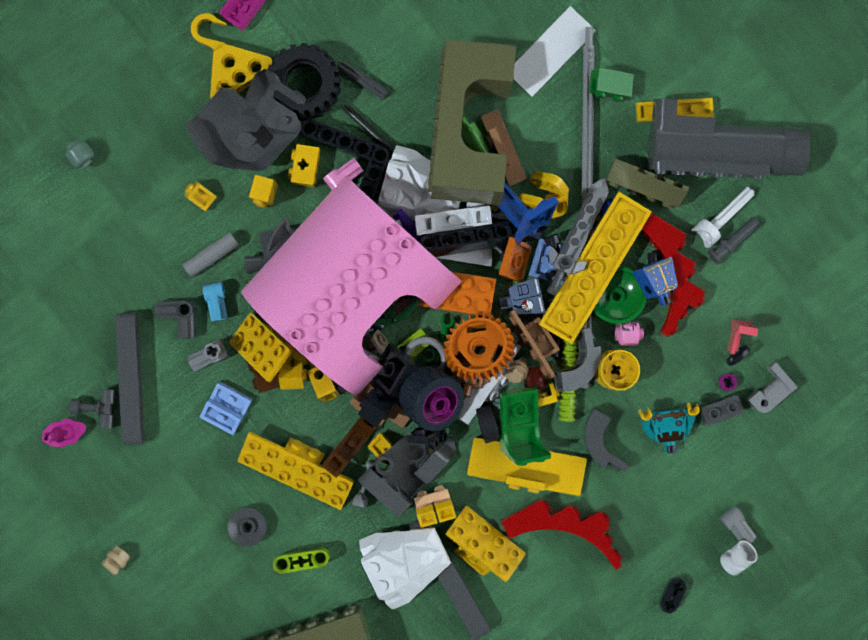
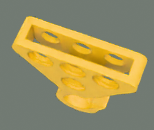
[191,13,273,99]

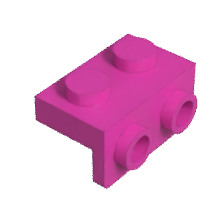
[219,0,265,31]

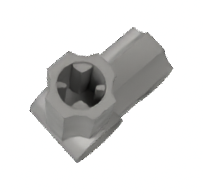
[187,339,229,372]

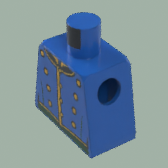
[632,257,678,306]

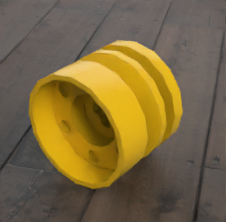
[594,350,640,391]

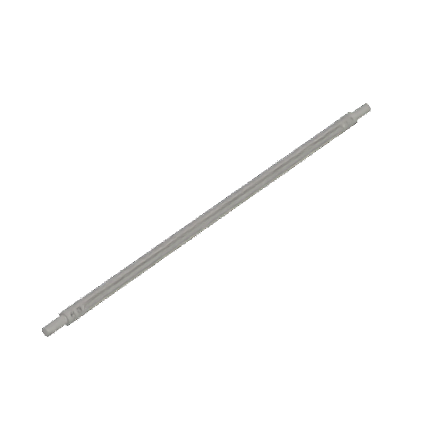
[581,27,595,388]

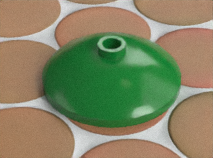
[593,266,647,324]

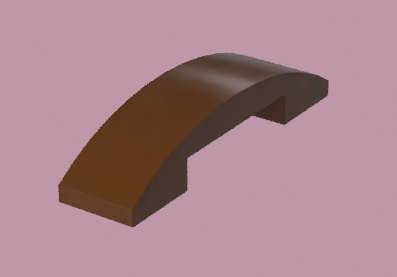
[321,417,376,478]

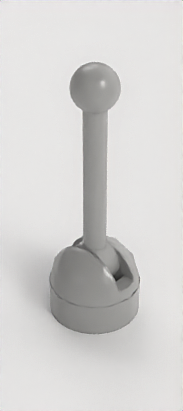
[352,461,373,508]

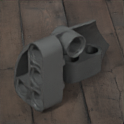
[358,436,456,517]

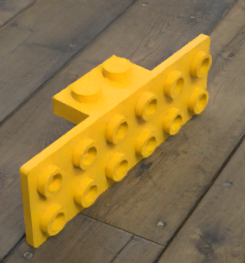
[237,432,354,510]
[467,437,587,496]

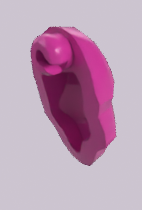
[41,419,86,447]

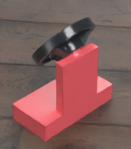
[726,319,758,366]

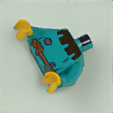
[638,402,700,454]

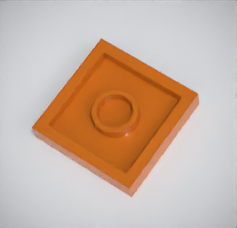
[499,237,532,283]

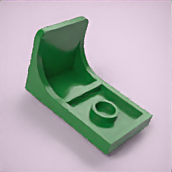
[500,387,551,466]

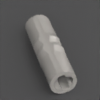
[182,232,239,277]

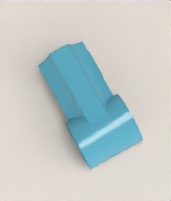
[202,282,228,322]

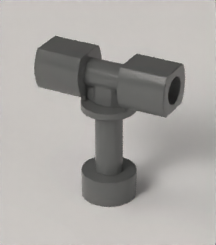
[69,389,116,429]

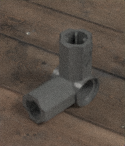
[155,301,197,339]

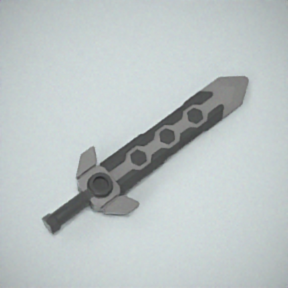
[547,178,609,295]

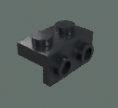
[407,426,447,455]

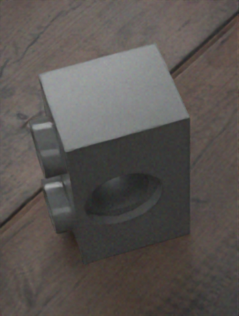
[699,394,744,426]

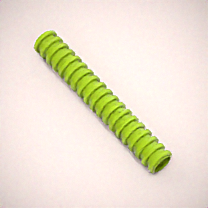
[558,337,579,422]

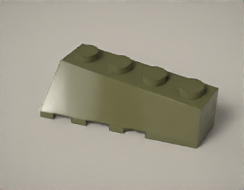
[606,158,690,209]

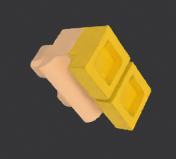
[414,485,456,528]

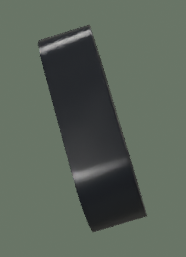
[659,577,687,613]

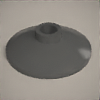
[228,507,267,546]

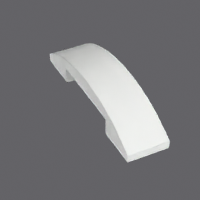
[414,206,492,235]

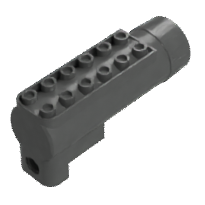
[648,99,810,179]

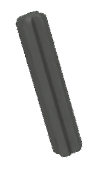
[338,61,388,100]

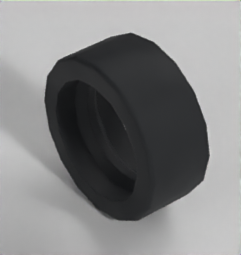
[476,405,500,444]

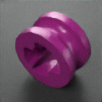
[718,374,737,391]

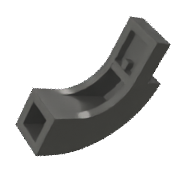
[554,328,601,392]
[583,408,629,472]

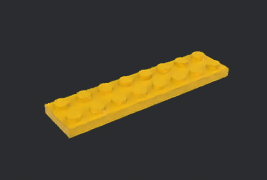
[538,192,652,344]

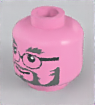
[615,321,644,346]

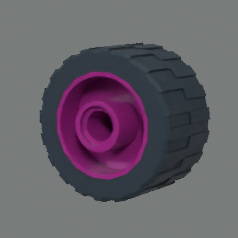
[399,366,465,432]

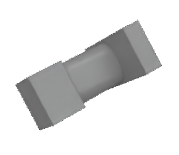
[744,362,798,413]

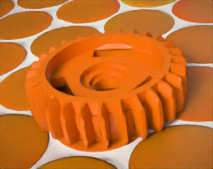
[443,313,516,384]

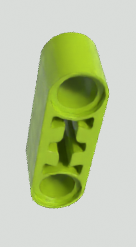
[273,547,330,574]

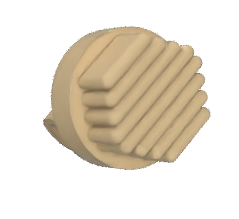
[505,357,529,383]
[102,546,130,575]

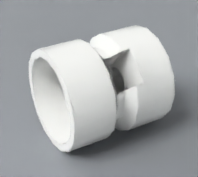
[720,540,758,575]

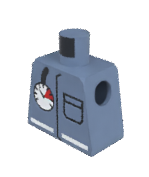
[499,277,545,315]

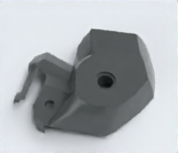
[185,69,306,171]

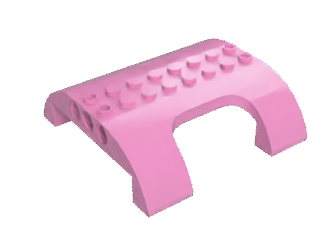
[241,176,462,395]

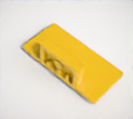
[229,312,294,382]
[446,506,526,582]

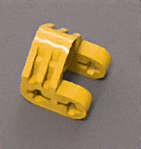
[518,171,569,218]

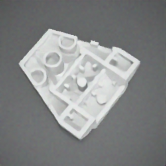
[378,145,460,221]
[359,528,451,610]

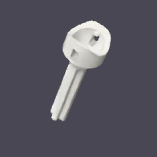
[692,187,755,248]

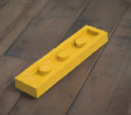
[635,98,714,123]

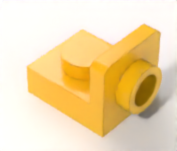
[184,181,217,212]
[538,383,560,407]
[367,433,393,465]

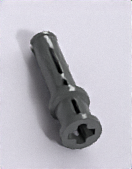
[707,217,760,265]

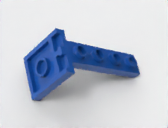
[497,183,559,244]

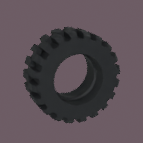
[267,43,341,120]

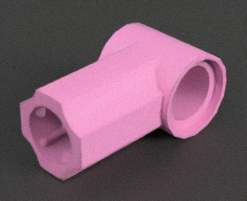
[323,158,364,190]

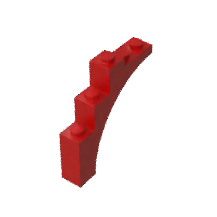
[640,213,705,337]
[500,498,623,570]

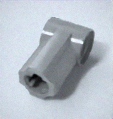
[719,506,756,543]

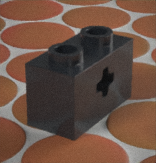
[358,385,398,428]

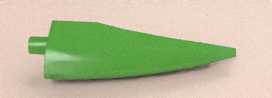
[461,117,507,184]

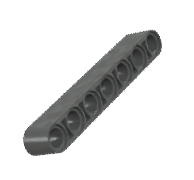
[115,312,145,446]
[409,520,491,640]

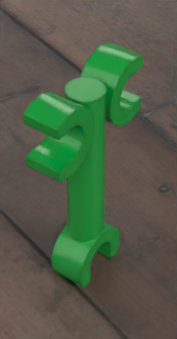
[424,315,455,367]

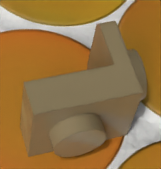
[362,329,388,354]

